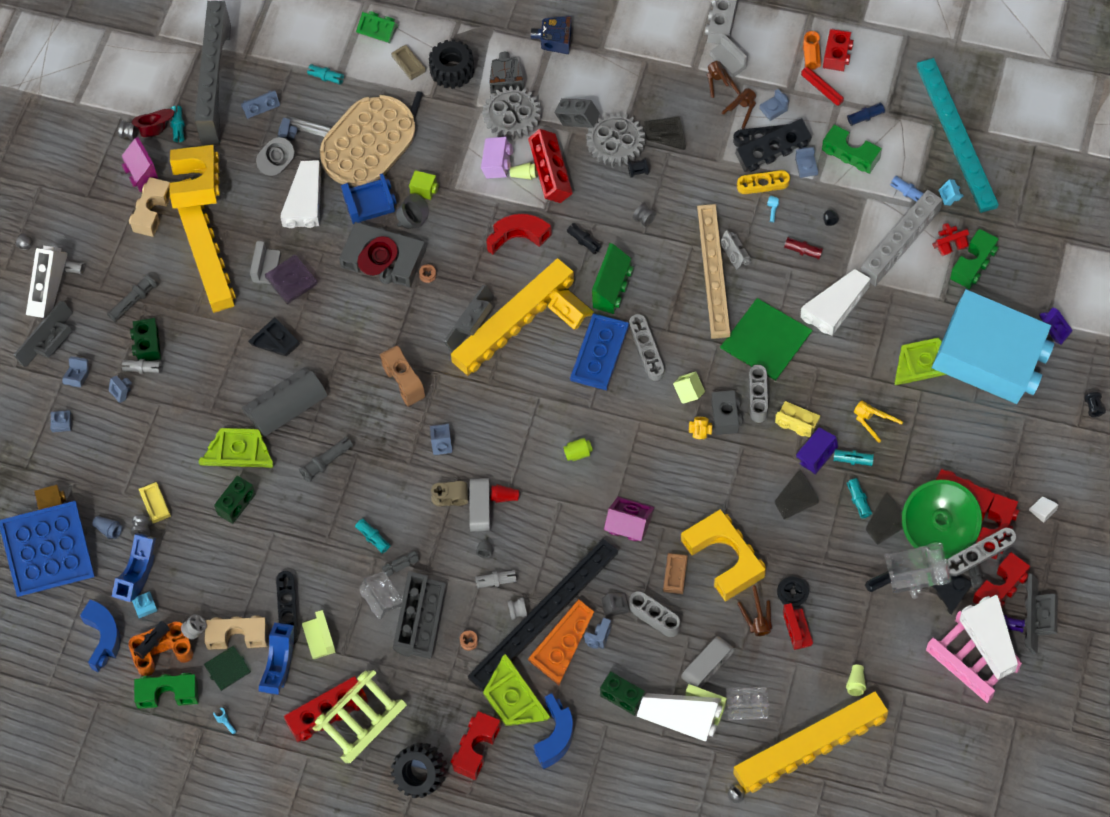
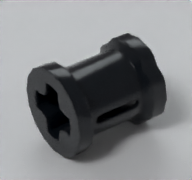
[627,158,649,178]
[1084,392,1106,417]

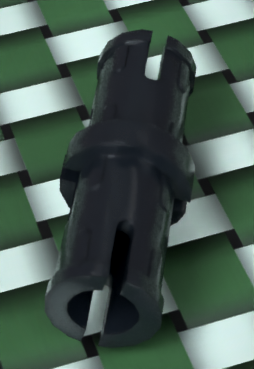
[567,223,601,254]
[134,621,170,659]

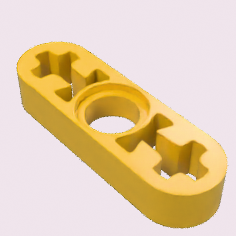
[737,170,790,194]

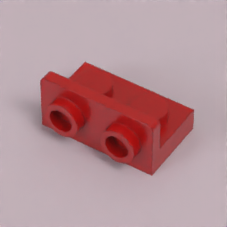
[783,603,813,650]

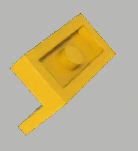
[548,290,594,329]

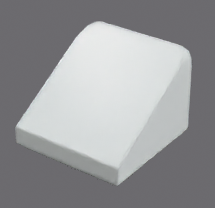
[1029,496,1058,523]

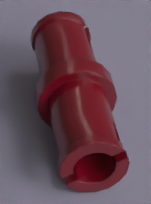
[784,237,823,260]

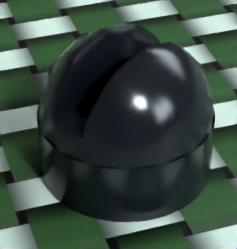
[823,210,839,226]

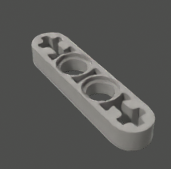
[629,314,664,381]
[945,528,1016,576]

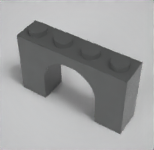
[339,222,426,288]

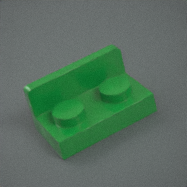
[356,11,399,44]

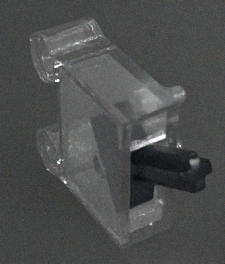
[865,543,952,599]

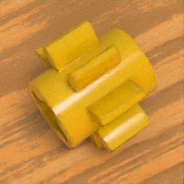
[689,416,713,439]

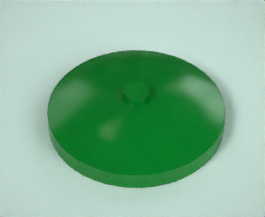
[902,480,982,559]

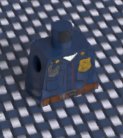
[531,16,572,54]

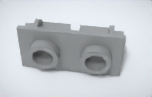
[720,230,751,270]

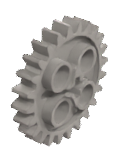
[482,86,541,140]
[586,112,645,167]

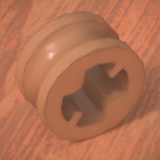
[419,264,436,283]
[460,630,478,651]

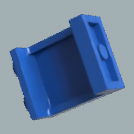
[341,174,397,224]

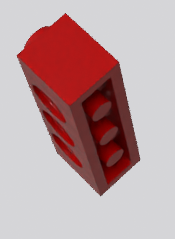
[528,129,573,203]
[284,676,368,743]

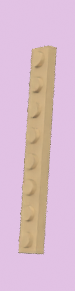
[697,204,730,339]

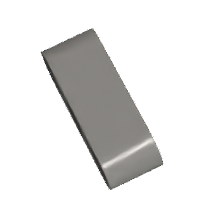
[749,365,768,423]
[470,478,490,532]
[630,591,680,637]
[681,636,734,688]

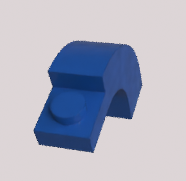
[112,533,156,602]
[80,599,120,672]
[259,623,294,695]
[533,694,573,769]

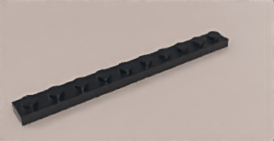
[468,539,618,691]

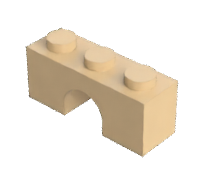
[129,177,170,237]
[205,616,268,650]

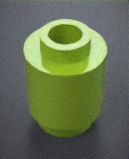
[563,438,593,461]

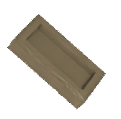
[391,45,426,80]

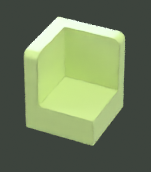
[673,371,705,403]

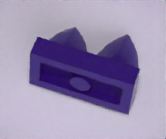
[1039,307,1073,345]

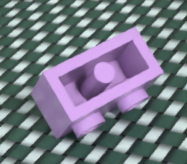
[481,137,513,179]

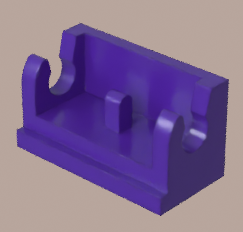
[796,427,838,475]

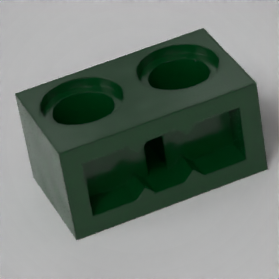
[130,318,161,361]
[214,476,256,524]
[600,671,645,716]

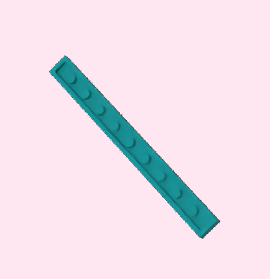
[916,58,999,213]

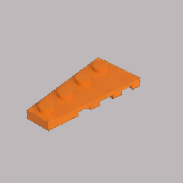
[528,599,594,685]

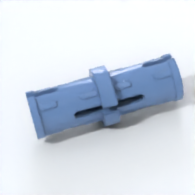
[890,176,924,202]

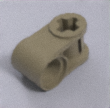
[431,481,469,507]

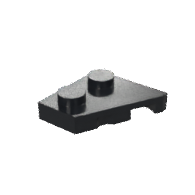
[248,317,300,357]
[928,562,972,615]

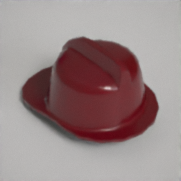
[132,109,175,137]
[357,236,397,276]

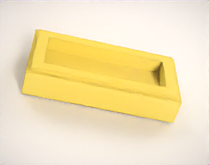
[139,482,171,524]

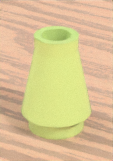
[510,162,538,180]
[846,665,866,696]

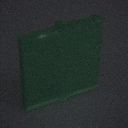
[204,646,251,691]

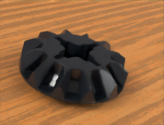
[777,577,809,607]

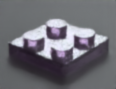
[265,255,317,304]

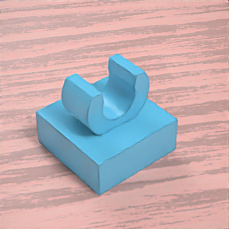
[939,179,963,206]
[132,591,157,618]

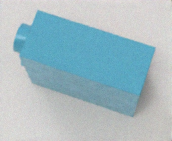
[931,289,1055,404]

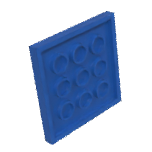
[0,501,95,597]

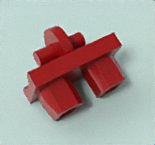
[932,223,969,256]

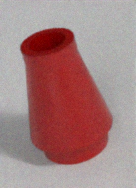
[490,484,519,503]

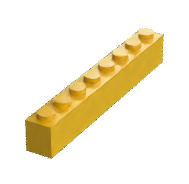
[169,178,236,313]
[451,258,574,376]
[733,691,888,794]

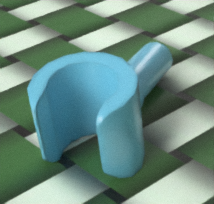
[767,196,779,222]
[213,708,237,734]

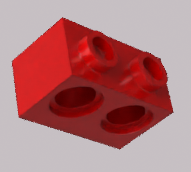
[823,29,854,72]

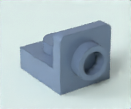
[759,89,789,121]
[795,147,818,178]
[430,424,452,455]
[584,618,612,649]

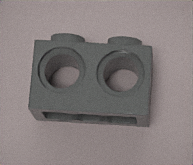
[554,98,600,128]

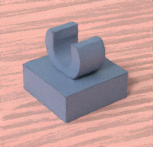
[277,118,297,140]
[109,376,132,403]
[50,411,71,432]

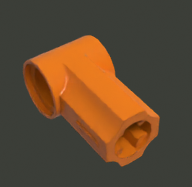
[803,31,821,70]

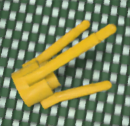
[854,400,903,443]

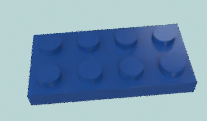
[570,314,629,391]

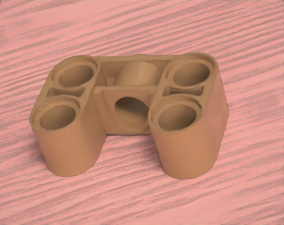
[380,345,425,407]

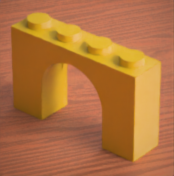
[169,145,220,208]
[681,509,766,602]

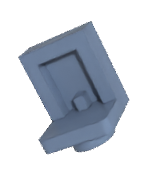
[62,356,89,387]

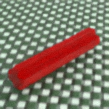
[801,67,844,106]

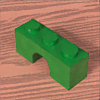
[822,125,882,174]
[950,229,999,289]
[134,673,198,709]

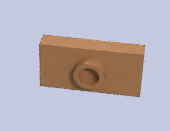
[663,553,688,594]

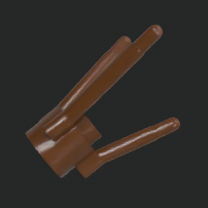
[707,61,740,98]
[722,88,756,129]
[737,585,772,636]

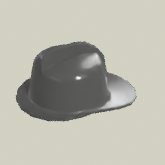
[396,193,429,229]

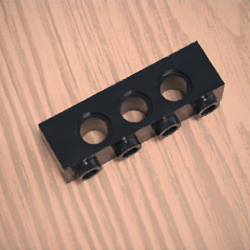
[735,118,812,172]

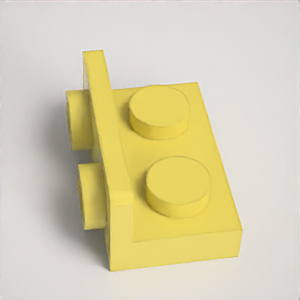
[775,401,820,438]

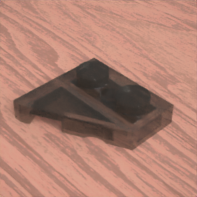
[644,116,686,150]
[775,470,819,519]
[866,493,903,545]

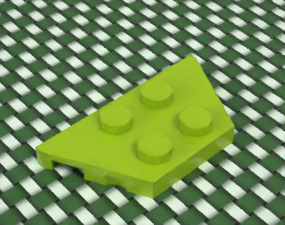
[894,338,947,386]
[199,428,274,468]
[483,654,550,726]

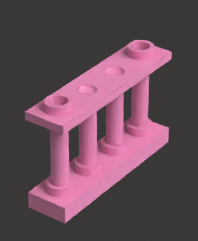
[926,611,1022,703]

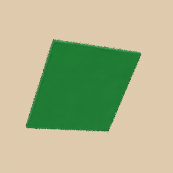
[720,298,813,381]

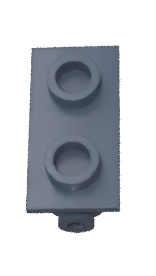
[241,90,280,119]

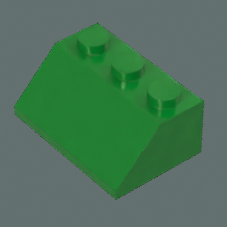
[592,243,634,314]

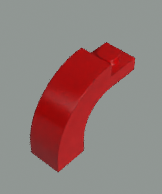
[486,214,552,255]

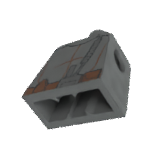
[489,51,524,94]

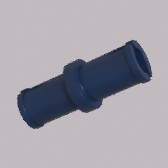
[847,102,885,126]

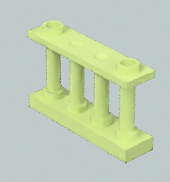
[313,670,407,763]

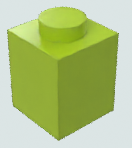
[409,170,439,200]

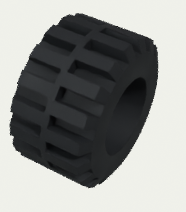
[429,39,475,89]
[391,743,448,798]

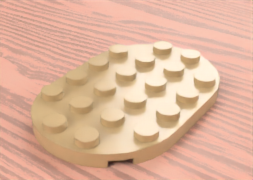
[320,95,415,187]

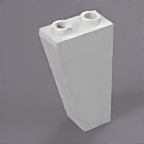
[280,160,321,228]
[26,245,68,318]
[801,269,871,336]
[959,595,1018,680]
[637,693,723,741]

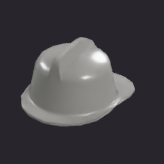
[256,137,294,176]

